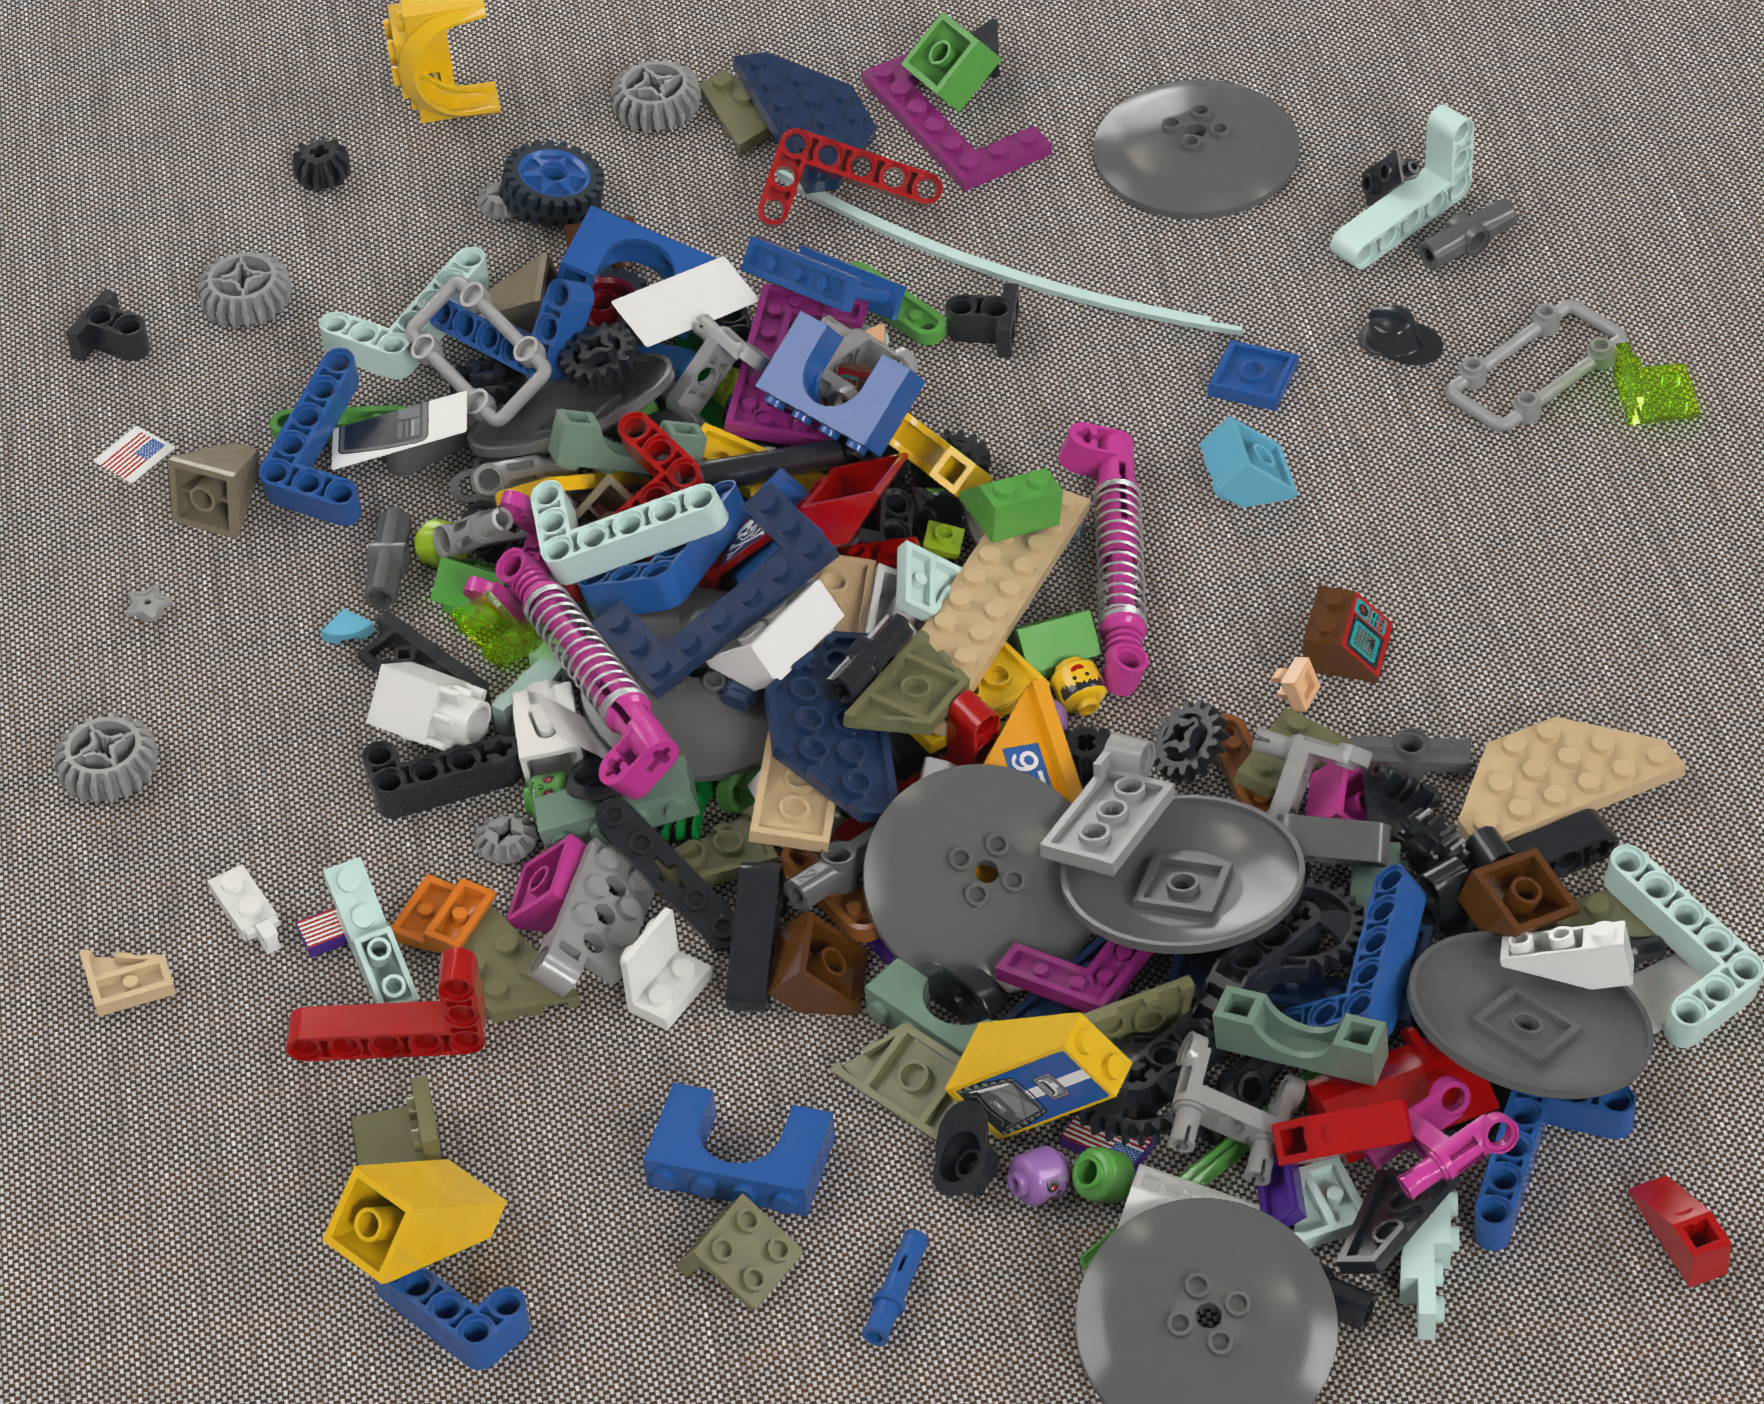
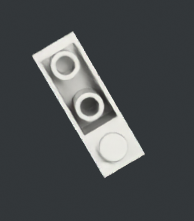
[1500,921,1634,990]

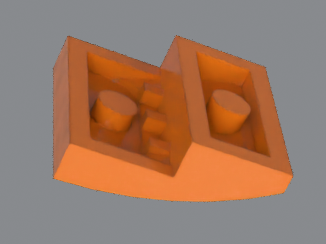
[391,874,497,953]

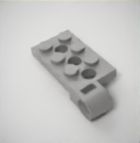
[1040,732,1175,877]
[527,838,655,998]

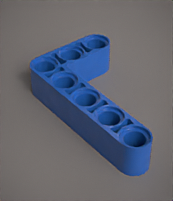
[430,278,594,382]
[259,347,362,526]
[577,480,749,618]
[1282,864,1426,1037]
[1473,1086,1636,1251]

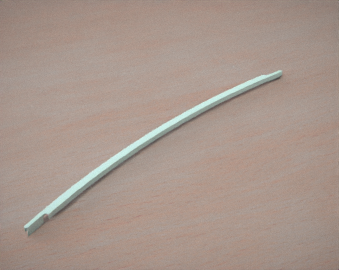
[776,169,1243,336]

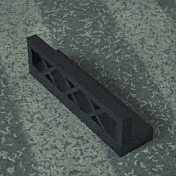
[357,610,492,709]

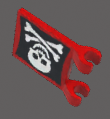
[703,518,771,589]

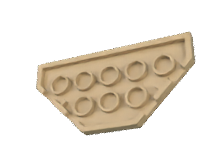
[1457,716,1686,842]

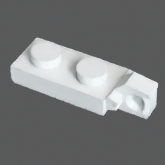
[207,864,282,955]

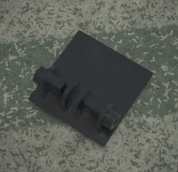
[1363,762,1442,843]

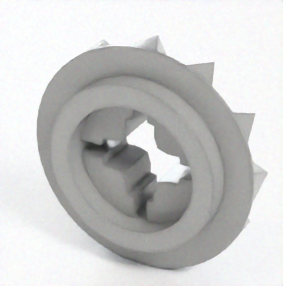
[477,178,519,219]
[474,811,537,864]

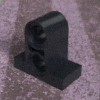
[945,283,1020,358]
[66,289,151,362]
[850,488,924,547]
[1416,855,1479,941]

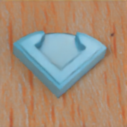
[321,608,375,644]

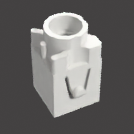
[366,662,492,751]
[511,679,588,786]

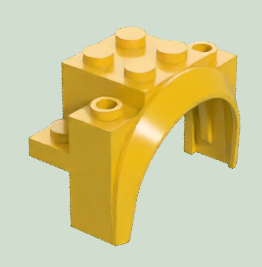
[383,0,501,123]

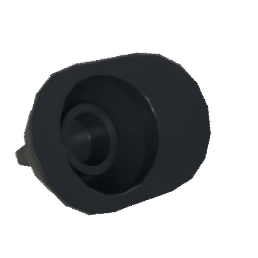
[1358,305,1443,366]
[566,756,622,801]
[919,962,1009,1025]
[933,1100,998,1197]

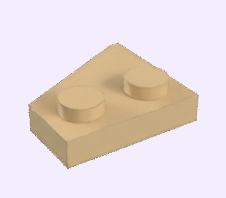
[79,950,176,1017]

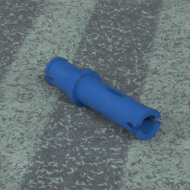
[862,1229,929,1346]

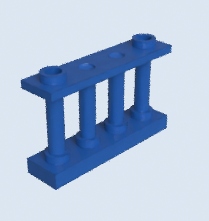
[741,236,906,320]

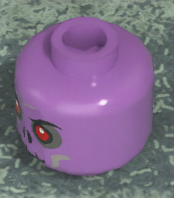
[1007,1145,1072,1207]

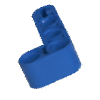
[372,1267,531,1370]

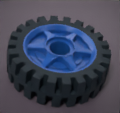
[501,140,604,230]

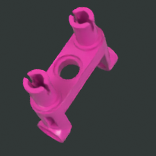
[462,490,550,635]
[1362,1076,1519,1200]

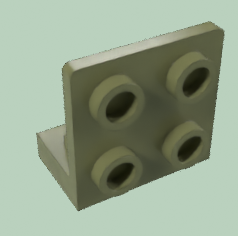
[351,1076,442,1165]
[675,1193,803,1311]

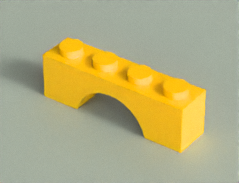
[889,412,994,499]

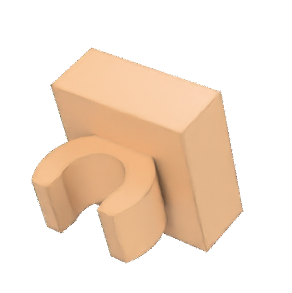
[1271,657,1321,712]

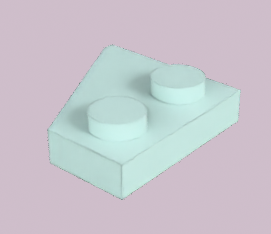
[896,540,962,623]
[1294,1157,1363,1249]

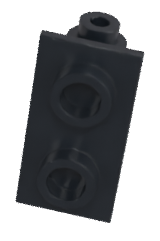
[1361,150,1420,206]

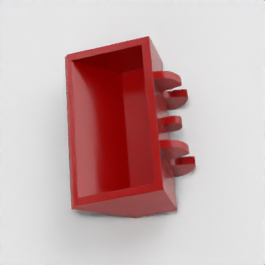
[796,452,909,546]
[1305,1026,1500,1165]

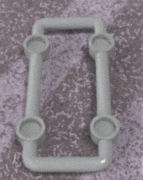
[405,276,552,427]
[1444,299,1628,432]

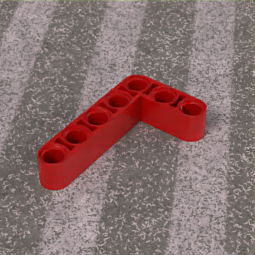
[757,128,943,228]
[561,411,705,602]
[830,690,1001,842]
[286,947,487,1062]

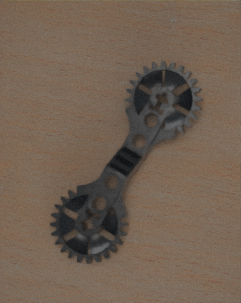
[1073,877,1365,1146]

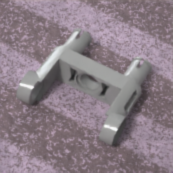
[659,314,771,427]
[819,315,918,406]
[450,454,578,503]
[433,497,576,557]
[1252,727,1373,867]
[1167,1031,1306,1186]

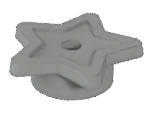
[126,584,173,622]

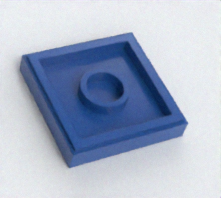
[1207,340,1299,411]

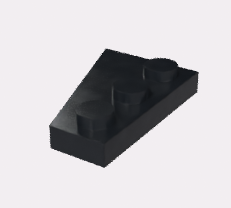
[1336,1170,1459,1274]

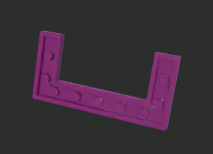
[861,51,1052,192]
[724,283,868,446]
[995,887,1190,1013]

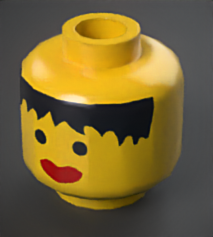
[1050,657,1107,716]

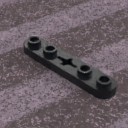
[595,797,735,952]

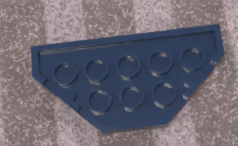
[732,52,877,194]
[764,631,898,823]

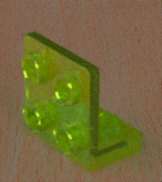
[1613,342,1700,425]
[450,590,552,669]

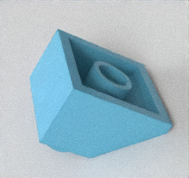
[1199,416,1298,508]

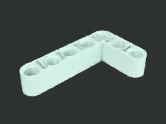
[1330,104,1474,270]
[319,247,489,380]
[530,480,729,585]
[1604,844,1764,1048]

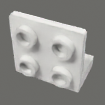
[620,907,713,1031]

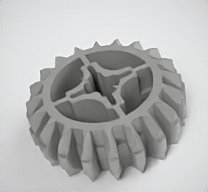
[610,58,701,134]
[197,249,292,330]
[53,712,159,805]

